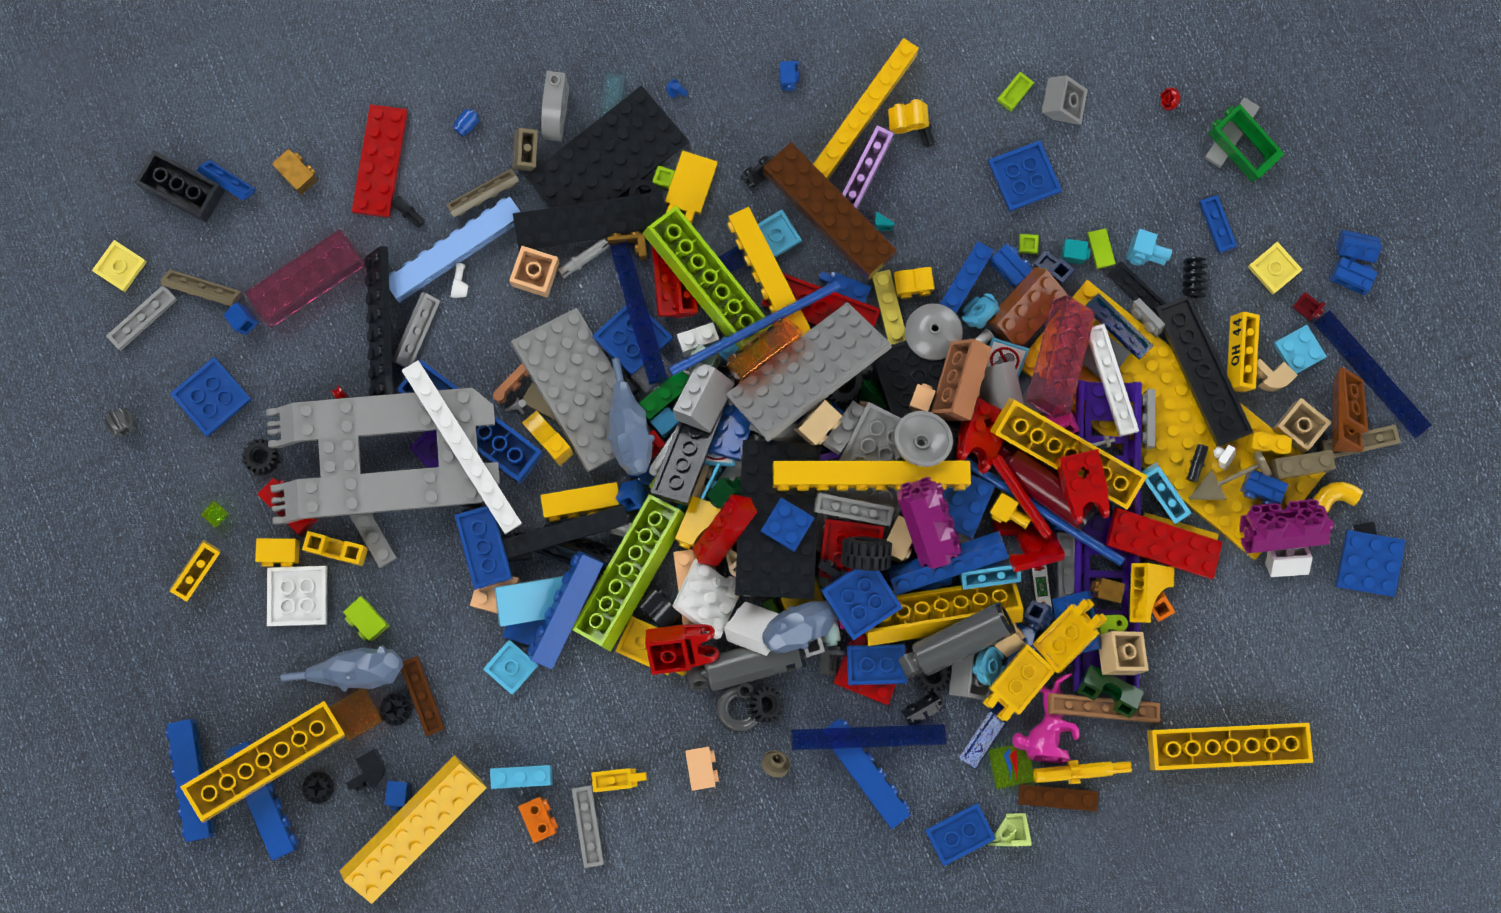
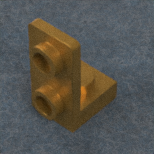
[607,232,647,261]

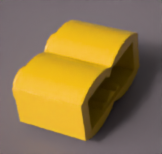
[888,99,929,134]
[893,267,935,299]
[1246,432,1292,457]

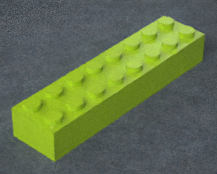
[642,206,772,352]
[572,494,685,652]

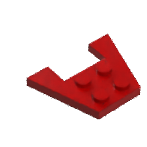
[992,519,1065,573]

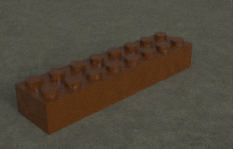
[763,142,897,281]

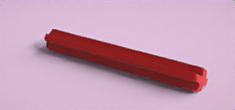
[991,455,1051,538]

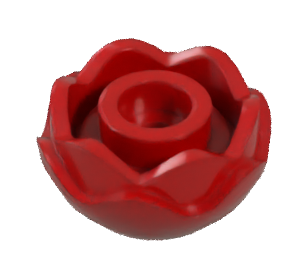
[1160,87,1181,111]

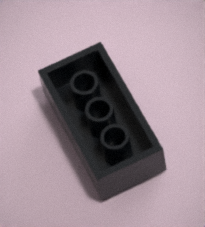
[134,150,225,223]

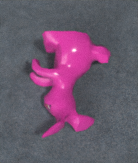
[1012,673,1080,764]

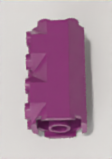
[897,477,962,569]
[1239,499,1333,554]

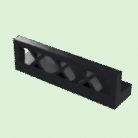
[536,524,617,576]

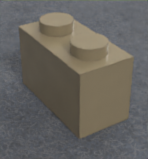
[512,128,538,172]

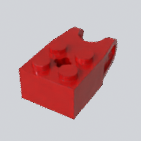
[955,397,1003,474]
[1055,449,1110,525]
[645,624,719,675]

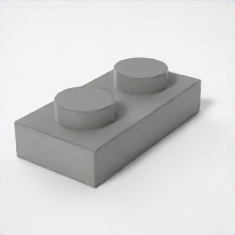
[1130,298,1165,337]

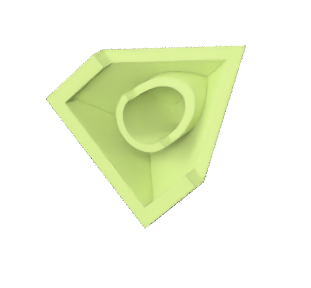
[988,813,1031,846]

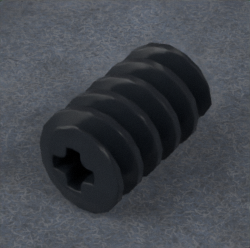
[1182,257,1208,298]

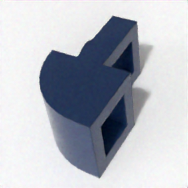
[1034,250,1075,286]

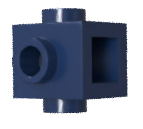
[1023,600,1055,632]

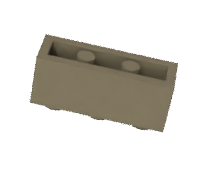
[1269,450,1336,480]

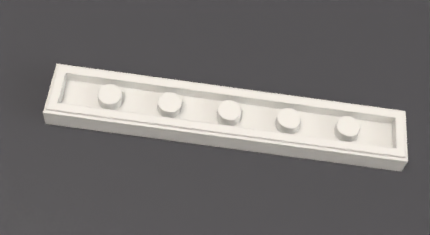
[1085,324,1139,437]

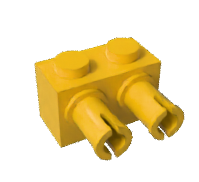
[990,491,1031,529]

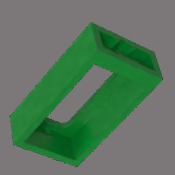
[1207,104,1284,182]

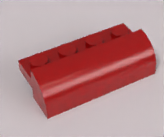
[651,245,698,318]

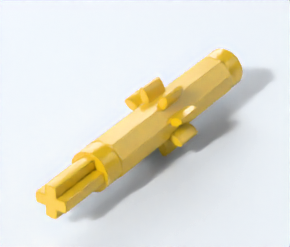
[1033,760,1132,784]

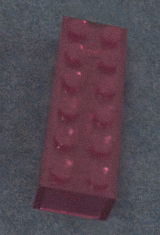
[245,229,365,328]
[1026,295,1096,418]

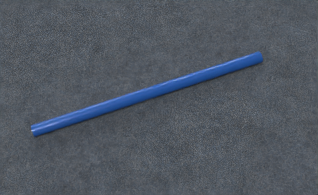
[668,280,841,376]
[955,457,1125,566]

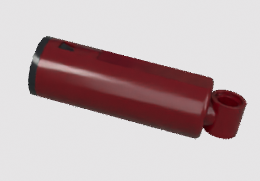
[997,442,1098,532]

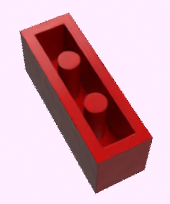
[257,478,319,536]

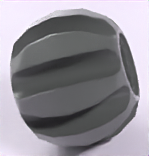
[105,408,136,437]

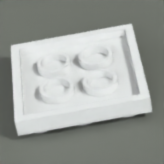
[672,559,739,640]
[267,566,327,626]

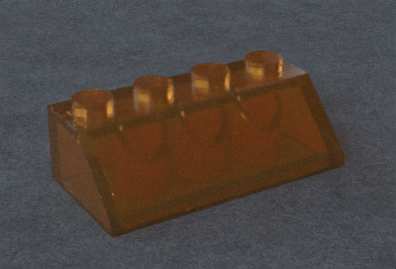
[726,317,802,384]

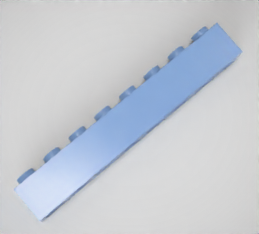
[389,197,520,303]

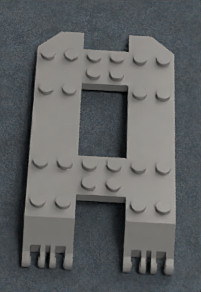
[266,388,500,525]

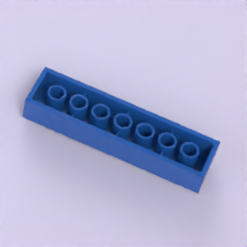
[397,360,544,485]

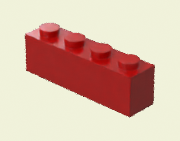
[692,494,757,566]

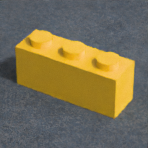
[170,539,220,602]

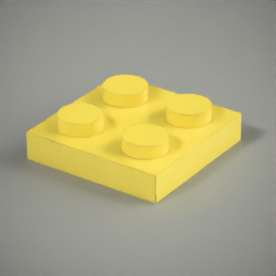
[92,240,147,292]
[1248,242,1302,295]

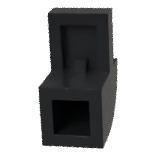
[346,749,385,791]

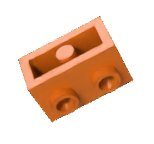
[518,796,559,843]

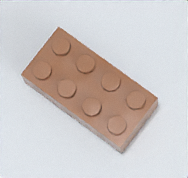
[930,339,992,421]

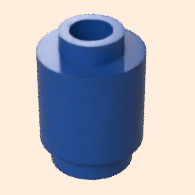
[452,108,479,137]

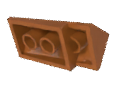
[1332,367,1368,452]

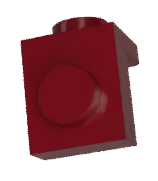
[1292,292,1326,321]

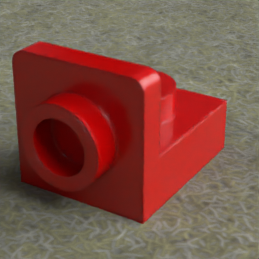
[649,429,665,459]

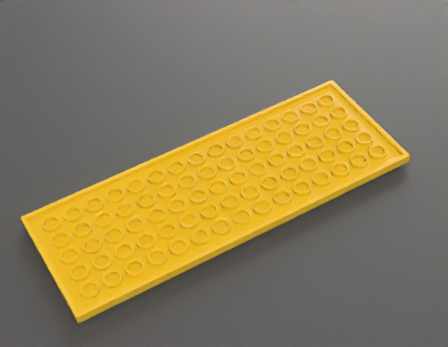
[1021,280,1325,560]

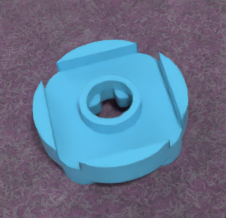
[962,293,1000,329]
[972,647,1005,686]

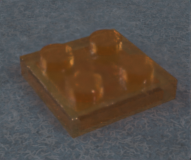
[329,688,384,741]

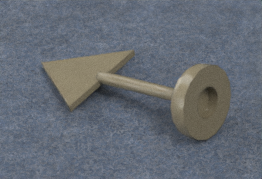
[1189,450,1272,500]

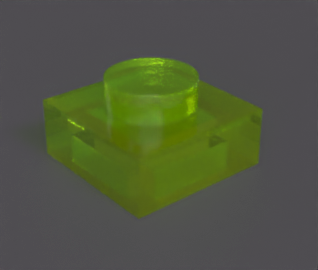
[201,500,229,528]

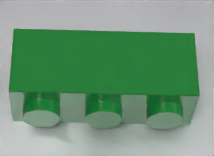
[638,371,689,422]

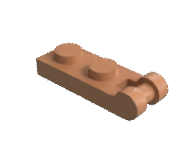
[493,364,529,404]

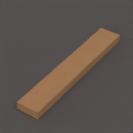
[1048,693,1160,723]

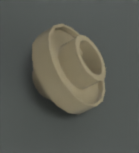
[761,750,791,777]

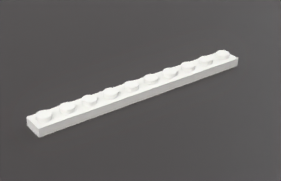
[402,361,522,534]

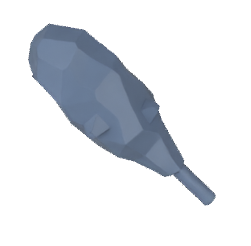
[608,358,655,476]
[762,600,839,653]
[281,646,404,691]

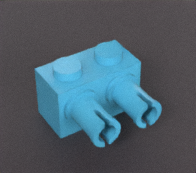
[1125,229,1172,266]

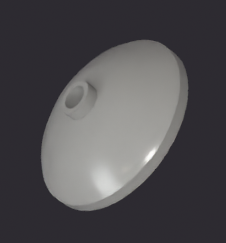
[905,304,963,360]
[894,411,953,467]

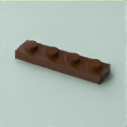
[401,656,445,737]
[1017,784,1098,811]

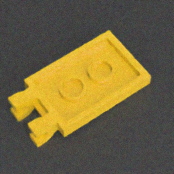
[665,151,718,224]
[1033,599,1108,673]
[615,616,686,676]
[982,644,1055,722]

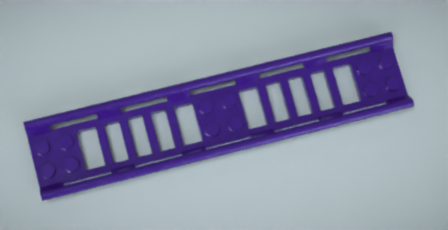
[1073,380,1142,690]

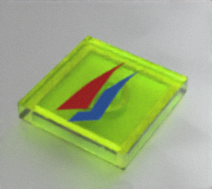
[988,745,1034,789]

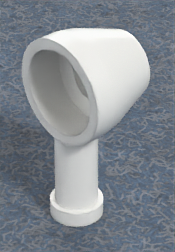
[450,263,468,298]

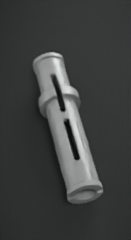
[557,238,610,279]

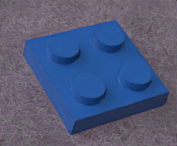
[760,498,814,552]

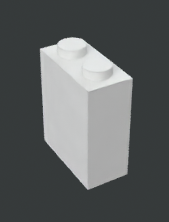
[724,602,778,656]

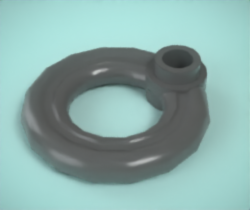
[717,682,763,732]

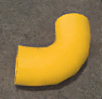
[1313,482,1363,514]

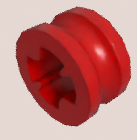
[331,385,349,399]

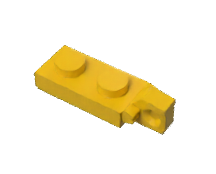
[591,768,647,792]

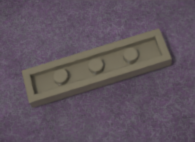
[446,168,519,218]
[161,270,241,306]
[1320,424,1401,458]

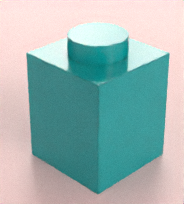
[1061,239,1091,265]

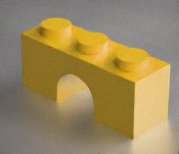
[302,531,368,567]

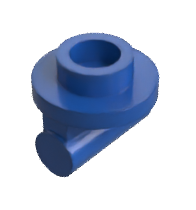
[666,79,688,98]

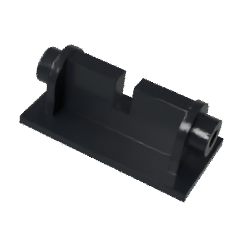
[740,155,775,188]
[901,692,943,726]

